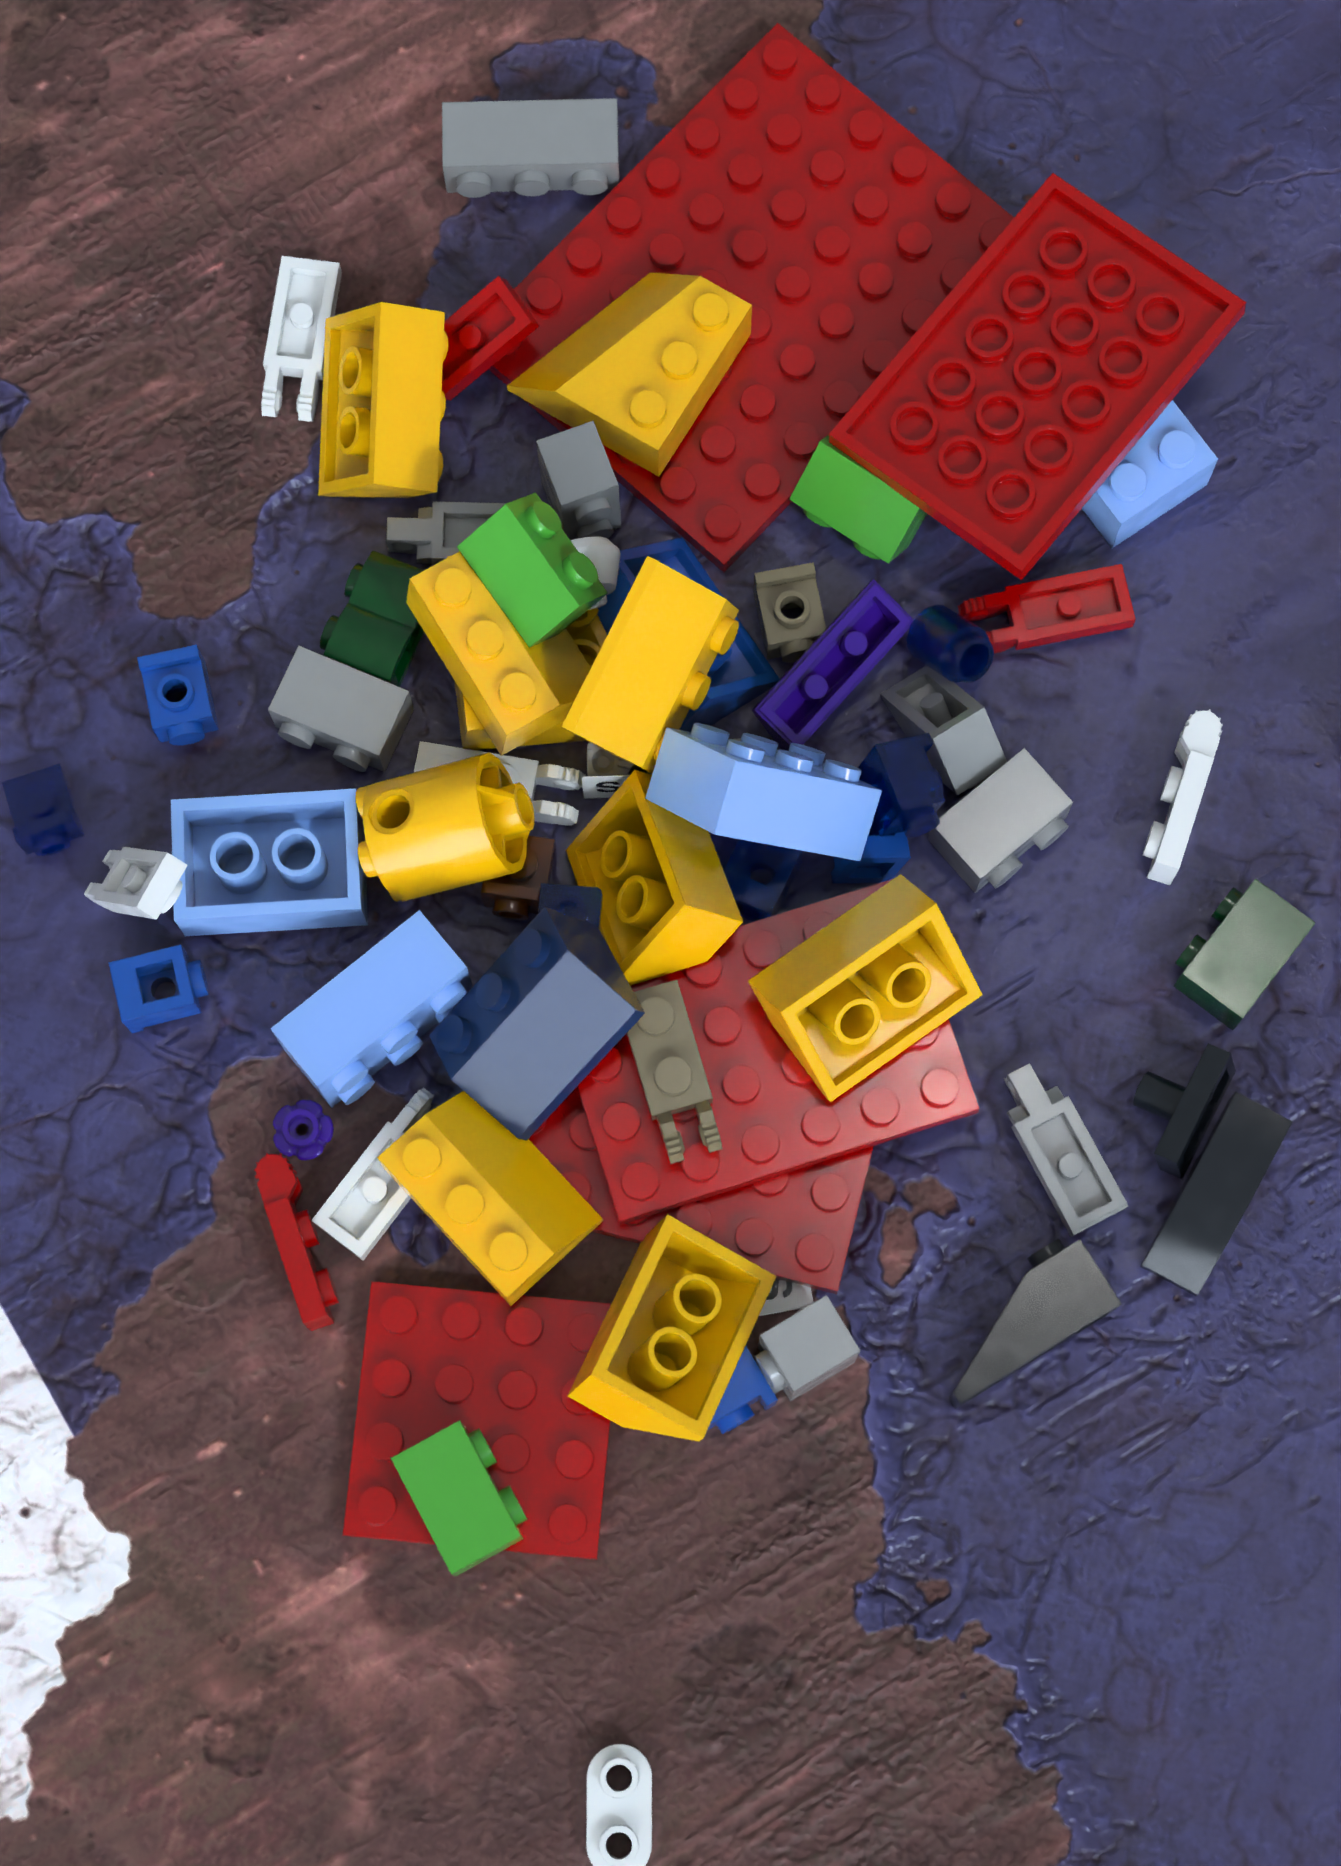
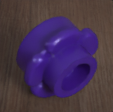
[273,1100,334,1161]

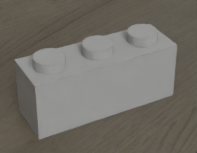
[442,98,619,198]

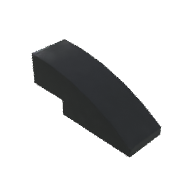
[1140,1092,1293,1296]

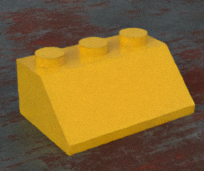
[318,302,448,498]
[406,551,591,756]
[561,556,739,774]
[566,770,743,986]
[748,874,983,1102]
[377,1091,604,1306]
[567,1214,777,1442]

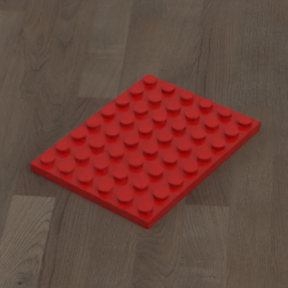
[488,23,1014,572]

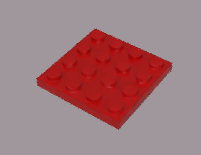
[343,1281,612,1560]

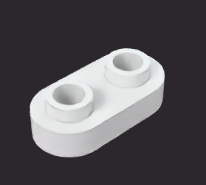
[586,1744,652,1866]

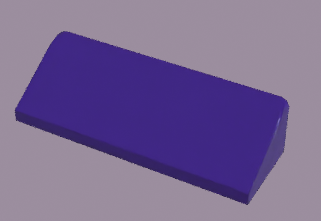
[752,579,916,751]

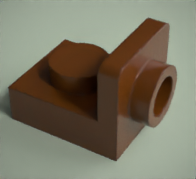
[481,836,556,920]

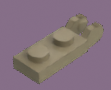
[626,980,723,1164]

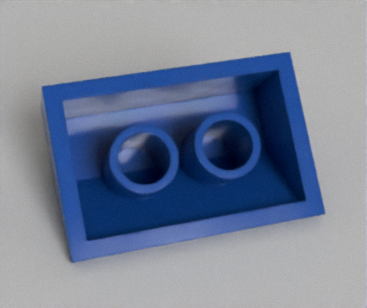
[598,537,780,732]

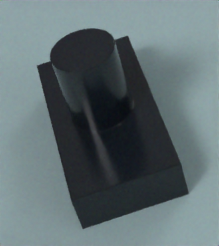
[1133,1043,1236,1180]

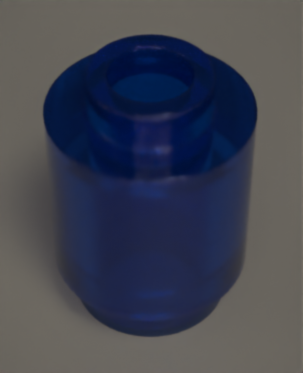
[907,605,994,683]

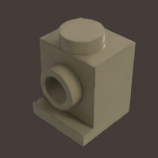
[753,562,826,663]

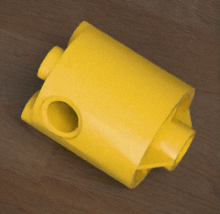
[355,752,535,902]

